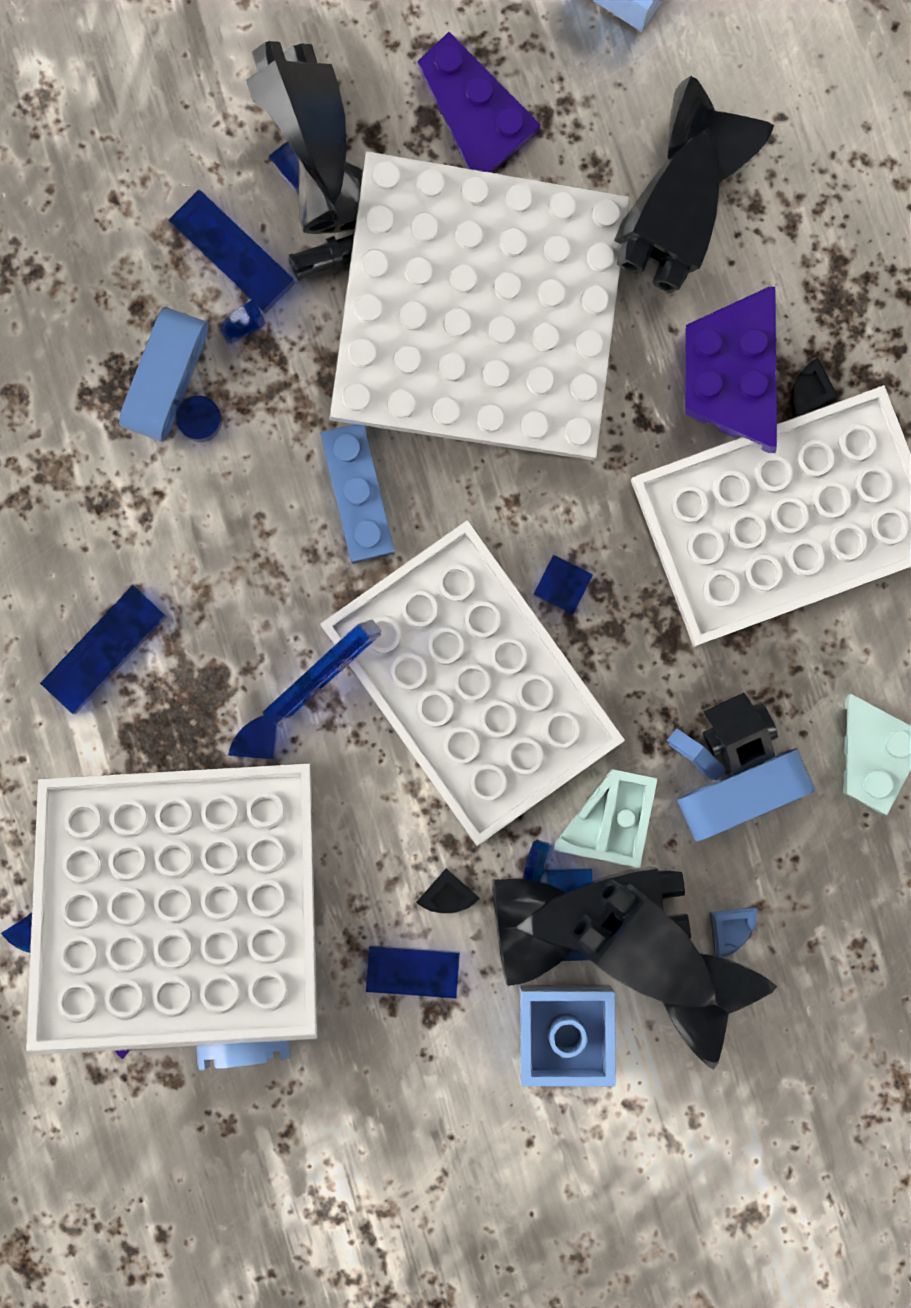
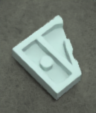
[843,694,911,815]
[553,769,657,868]

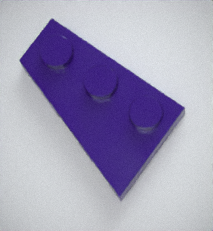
[417,32,541,173]

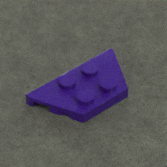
[685,287,777,453]

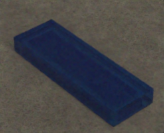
[168,189,295,314]
[40,585,168,715]
[262,619,382,724]

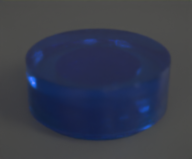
[176,395,222,442]
[523,839,552,882]

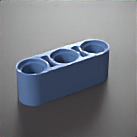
[119,307,209,442]
[677,748,815,842]

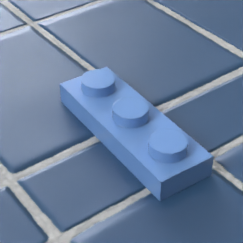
[320,424,395,564]

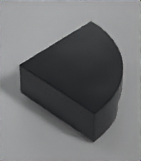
[791,358,838,418]
[416,868,480,913]

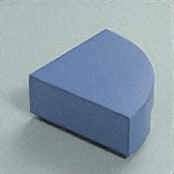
[667,728,726,781]
[710,907,757,958]

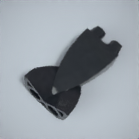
[246,41,363,234]
[614,76,774,293]
[492,866,691,986]
[570,879,777,1070]

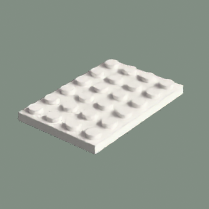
[631,386,911,647]
[320,520,625,846]

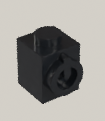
[702,692,778,776]

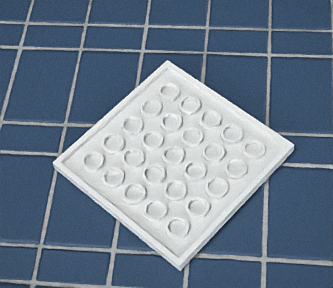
[329,151,629,460]
[26,764,317,1055]

